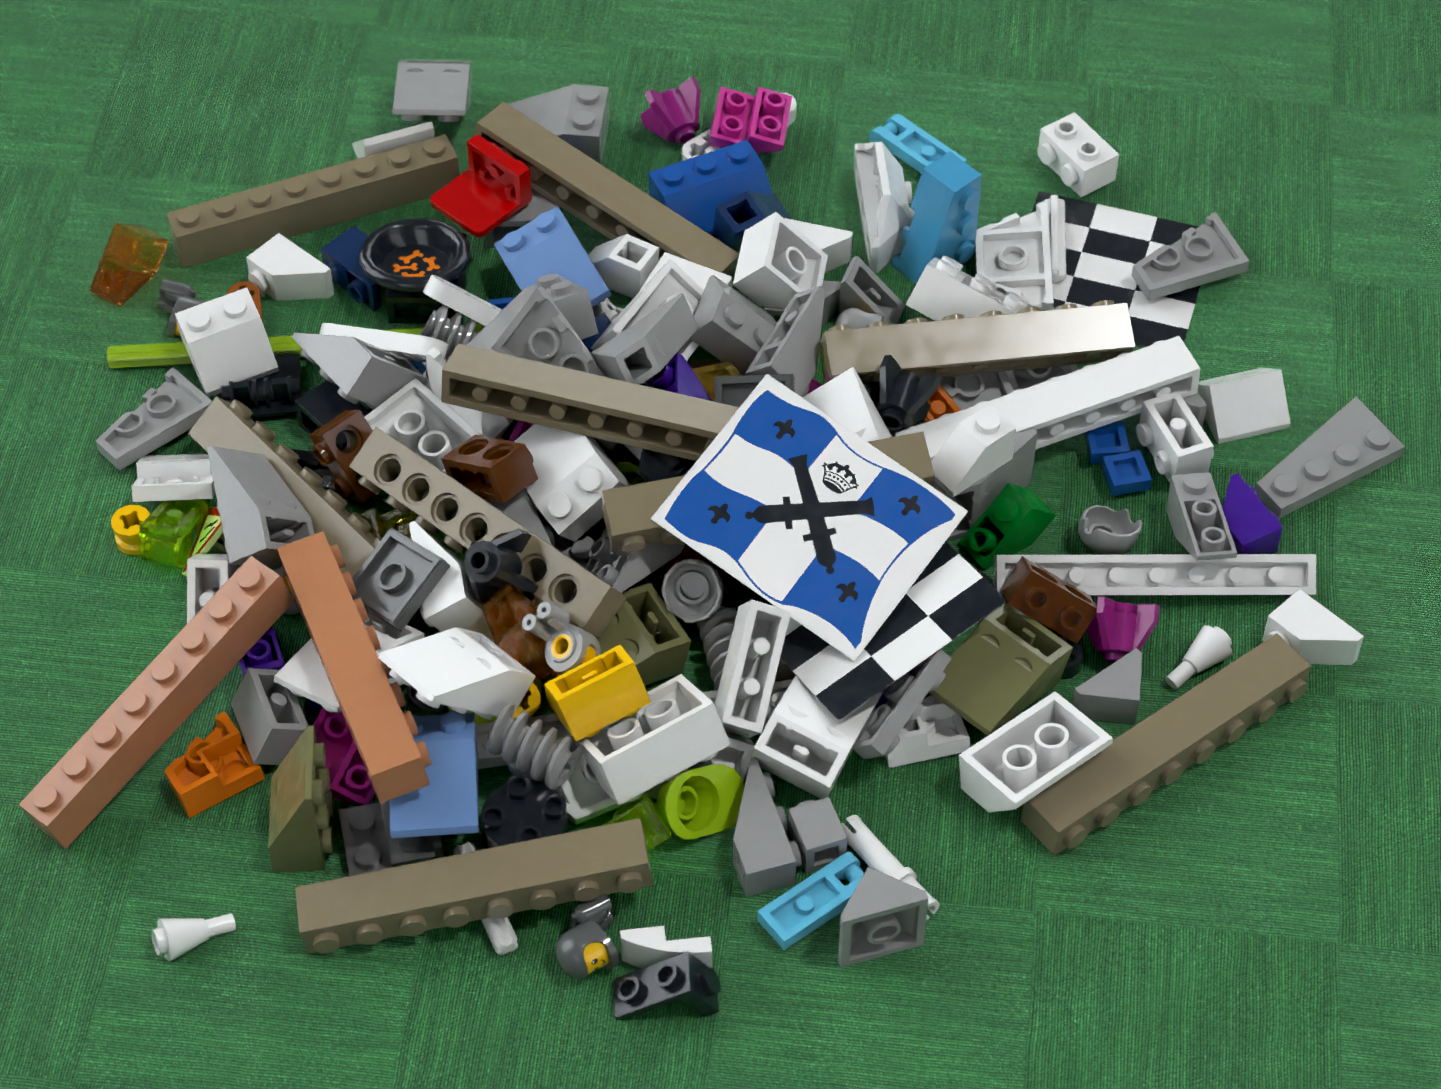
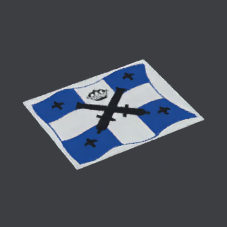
[650,374,968,661]

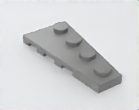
[491,286,618,450]
[1255,397,1405,518]

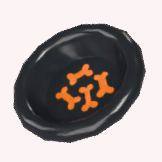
[359,218,470,292]

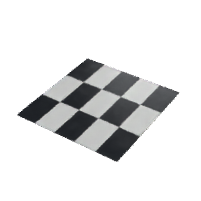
[1032,192,1201,347]
[727,541,1006,720]

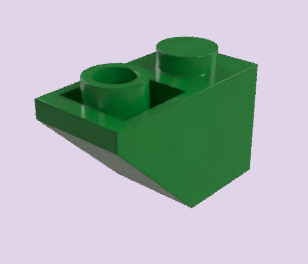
[959,483,1056,569]

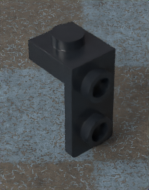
[613,951,721,1021]

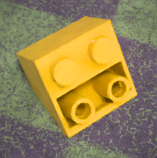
[544,645,652,742]

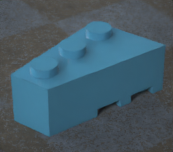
[891,151,982,284]

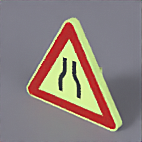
[182,506,226,577]

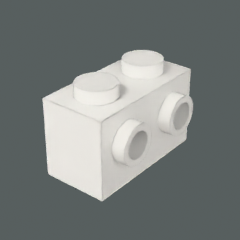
[1037,112,1119,197]
[1136,391,1214,482]

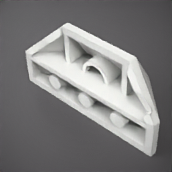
[853,142,915,273]

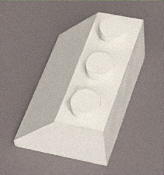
[573,674,731,805]
[959,691,1113,813]

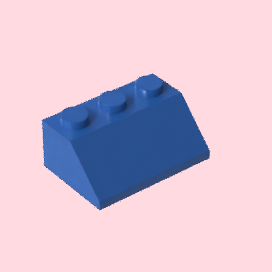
[648,140,773,238]

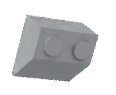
[689,275,777,376]

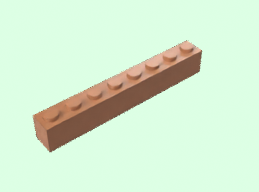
[277,531,432,804]
[19,556,295,849]

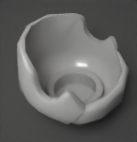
[1078,505,1143,555]
[661,558,725,623]

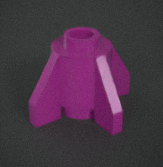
[639,77,701,144]
[1086,597,1160,664]

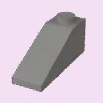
[745,286,825,397]

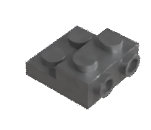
[339,801,443,876]

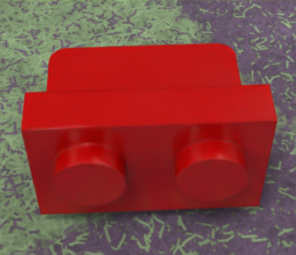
[430,134,532,237]

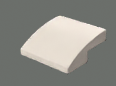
[132,453,215,502]

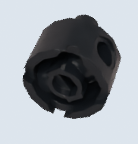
[481,775,569,849]

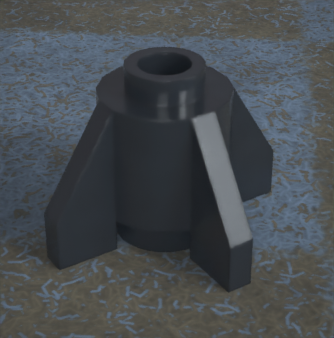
[870,355,942,430]
[464,529,539,605]

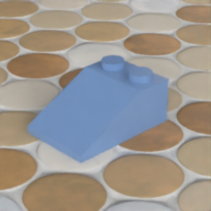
[494,206,612,307]
[389,712,479,838]

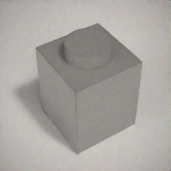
[788,797,847,873]

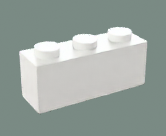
[714,600,791,738]

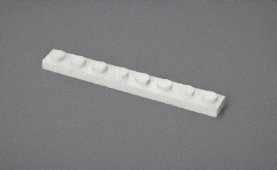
[994,554,1316,596]

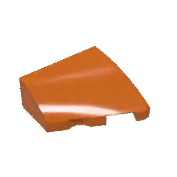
[164,711,265,818]

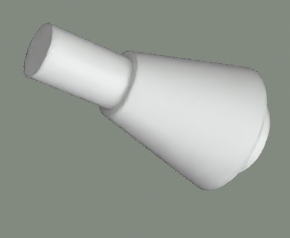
[1165,625,1233,690]
[151,913,236,962]

